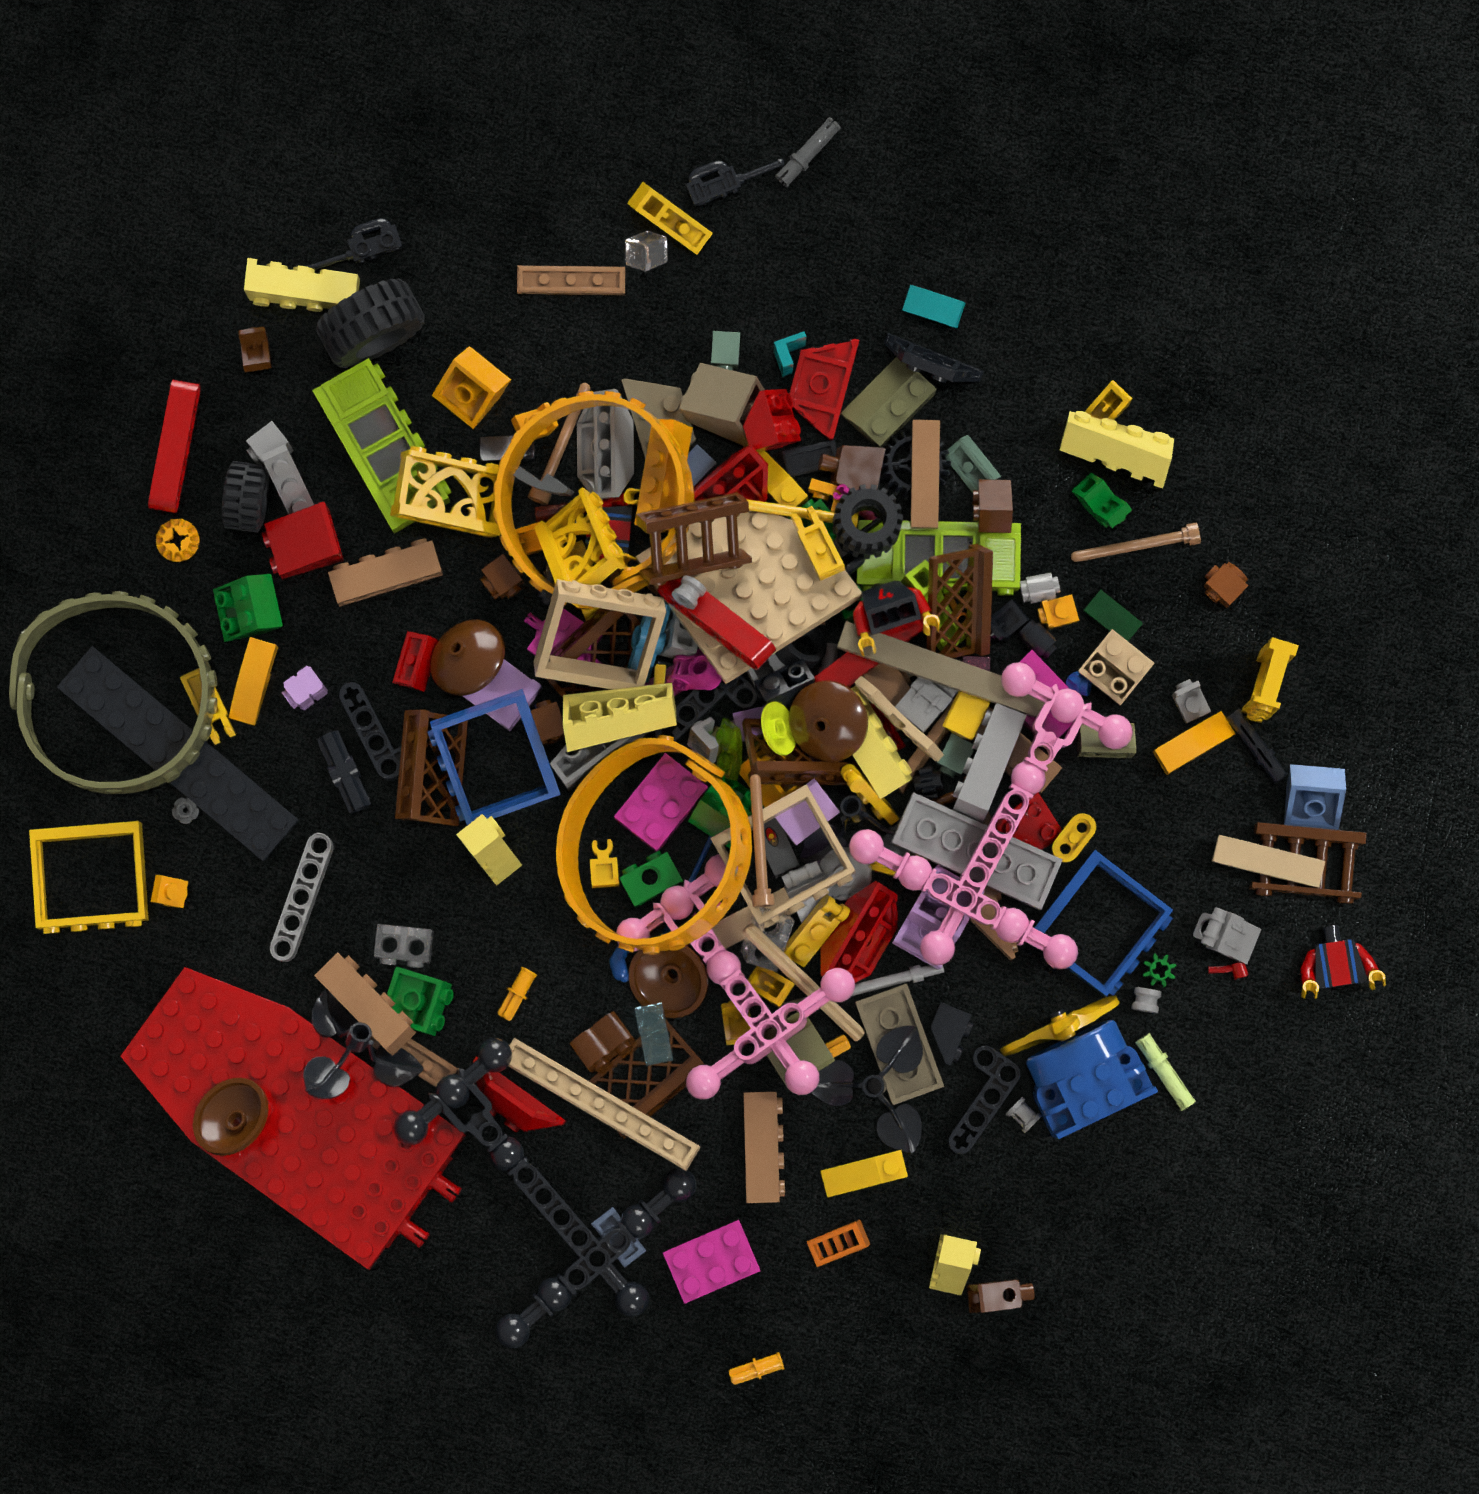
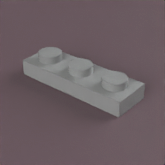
[261,444,314,514]

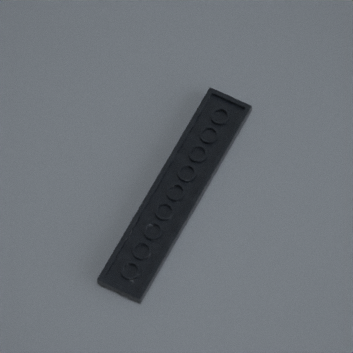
[57,646,299,862]

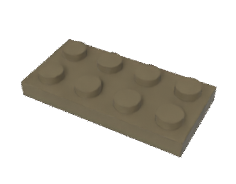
[855,984,944,1105]

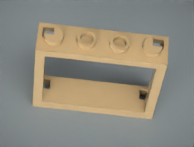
[534,579,666,690]
[710,784,856,928]

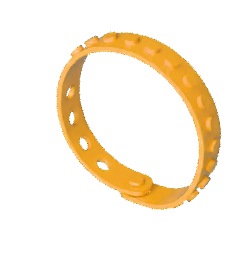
[493,391,694,610]
[556,735,752,955]

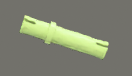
[1135,1033,1196,1111]

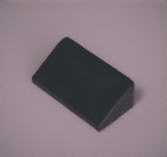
[480,435,535,464]

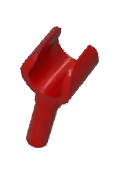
[1209,963,1248,980]

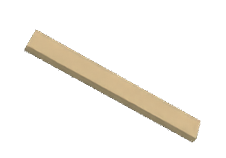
[508,1038,700,1171]

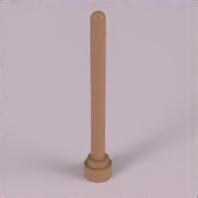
[528,383,590,505]
[1071,522,1201,562]
[750,774,775,907]

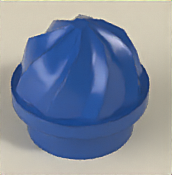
[1066,671,1092,696]

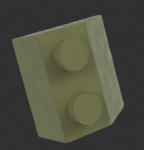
[1077,719,1136,758]
[764,1012,835,1090]

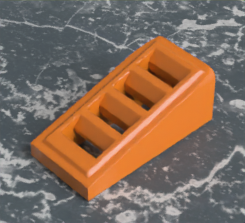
[807,1220,870,1267]

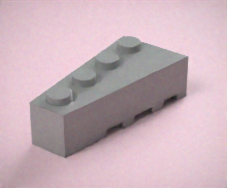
[953,703,1027,823]
[550,731,651,791]

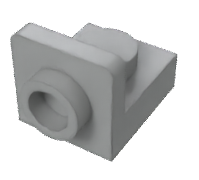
[1172,679,1211,724]
[687,717,719,763]

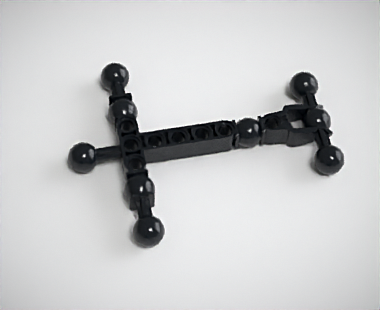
[393,1038,697,1349]

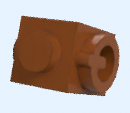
[1204,562,1248,608]

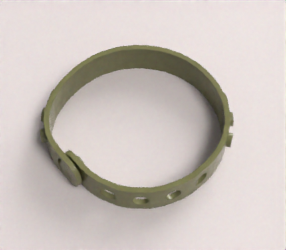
[9,591,217,794]

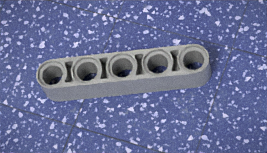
[270,833,334,962]

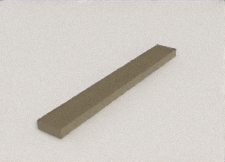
[837,621,1044,718]

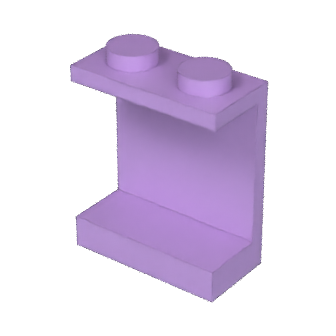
[463,660,543,731]

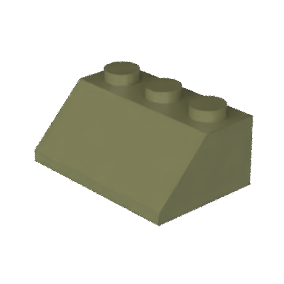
[840,357,936,448]

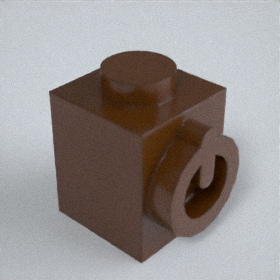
[480,554,524,599]

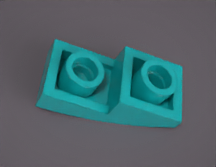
[902,285,965,328]

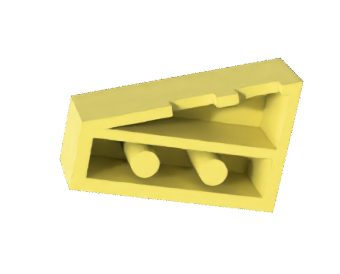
[929,1235,981,1295]

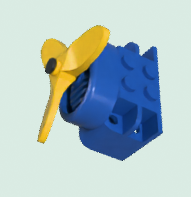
[1000,995,1158,1139]

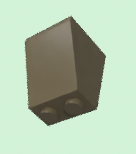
[679,363,765,447]

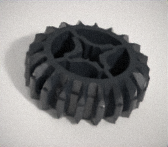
[880,428,951,501]

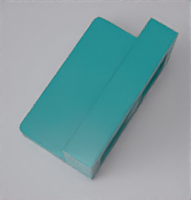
[774,332,806,377]

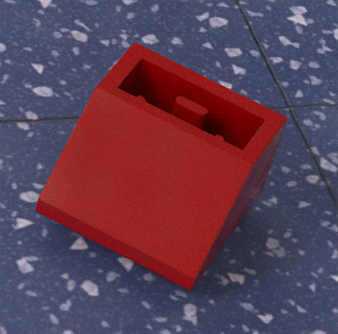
[743,389,801,451]

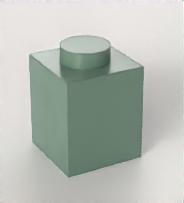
[711,331,740,370]
[936,734,974,778]

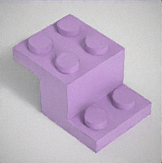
[892,865,985,970]

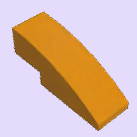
[229,637,278,726]
[1153,711,1235,775]

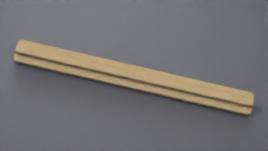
[742,923,865,1041]

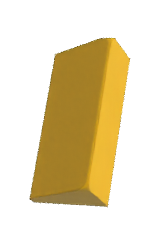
[942,691,990,740]

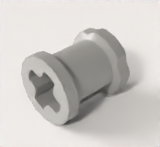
[1006,1097,1042,1133]

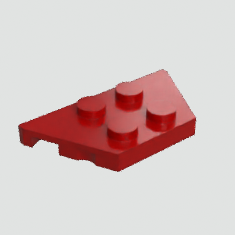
[790,339,859,440]

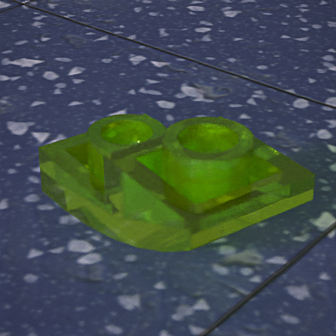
[716,718,743,781]

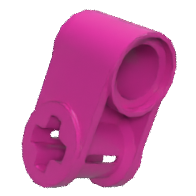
[667,655,722,691]

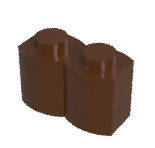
[570,1011,636,1073]

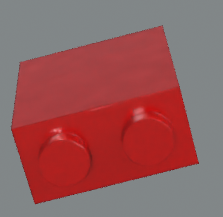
[262,501,344,579]

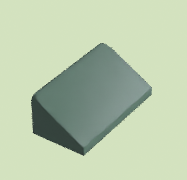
[945,435,1001,493]

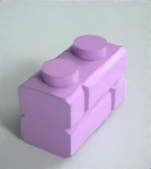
[282,666,328,710]

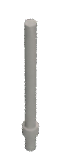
[783,965,944,1012]

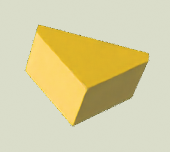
[1085,380,1132,420]
[744,963,795,1008]

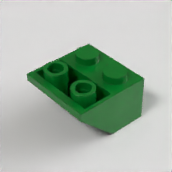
[213,574,283,642]
[688,774,763,848]

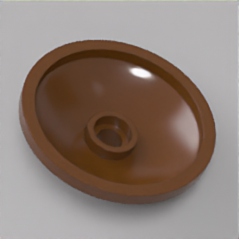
[430,620,505,696]
[789,680,868,762]
[629,945,708,1018]
[193,1078,269,1156]

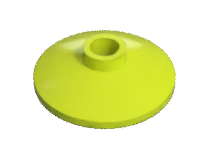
[761,701,796,756]

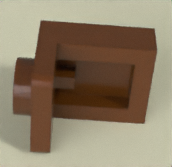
[238,327,271,372]

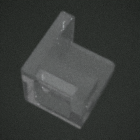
[625,231,668,271]

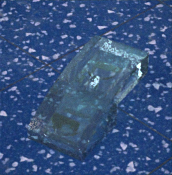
[635,1003,673,1066]

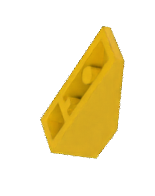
[627,182,713,254]
[757,451,808,517]
[821,1150,908,1197]

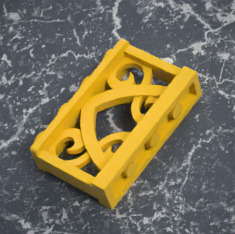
[390,446,501,538]
[534,487,625,608]
[1241,637,1299,723]

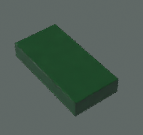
[1083,590,1143,641]

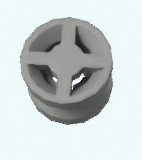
[672,575,707,609]
[1131,987,1161,1013]

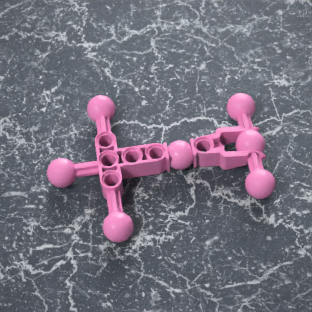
[616,854,855,1099]

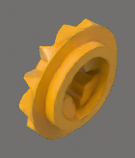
[156,519,199,562]

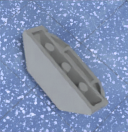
[577,389,634,499]

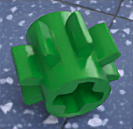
[1142,954,1176,987]

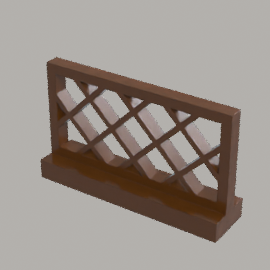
[926,544,993,658]
[545,608,641,699]
[395,709,468,826]
[742,718,861,785]
[589,1017,705,1139]

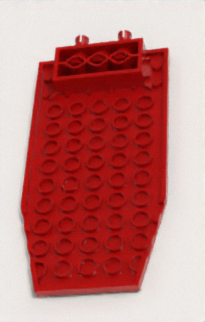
[121,967,466,1270]

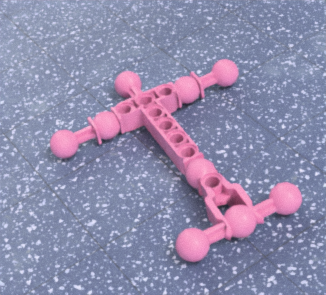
[849,662,1133,969]

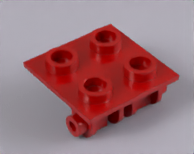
[995,793,1062,850]

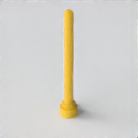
[746,499,859,528]

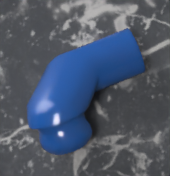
[609,946,629,982]

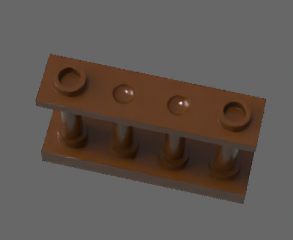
[636,492,752,585]
[1249,822,1367,904]

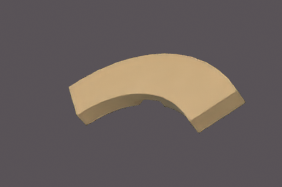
[854,676,944,762]

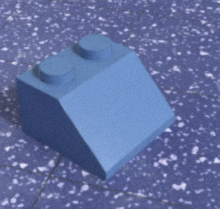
[1284,764,1346,830]

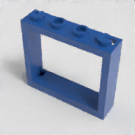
[428,689,561,826]
[1034,850,1173,998]

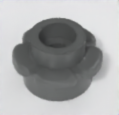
[172,797,199,824]

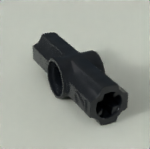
[317,730,371,814]

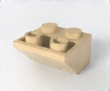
[1078,629,1154,705]

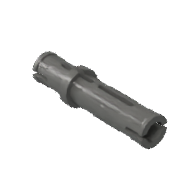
[775,117,841,187]

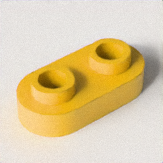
[1051,813,1096,863]

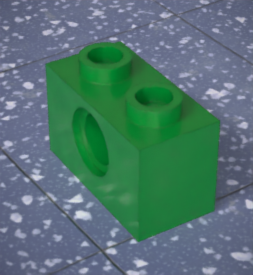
[619,851,683,908]

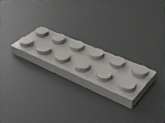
[891,793,1063,910]

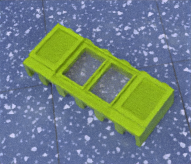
[312,358,452,534]
[856,520,1021,596]

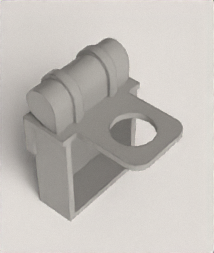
[895,677,958,734]
[781,861,832,923]
[1193,907,1261,964]

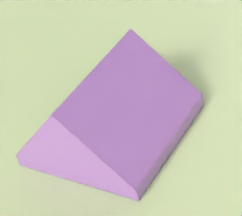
[775,779,840,845]

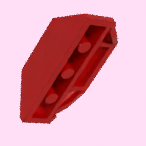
[693,444,768,502]
[821,881,897,983]
[473,1056,566,1133]

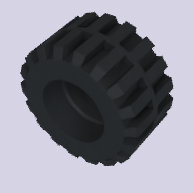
[222,461,269,533]
[832,484,903,559]

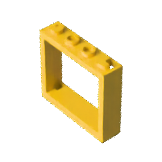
[29,821,149,934]

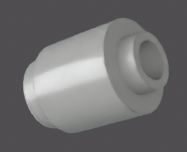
[1020,572,1060,604]

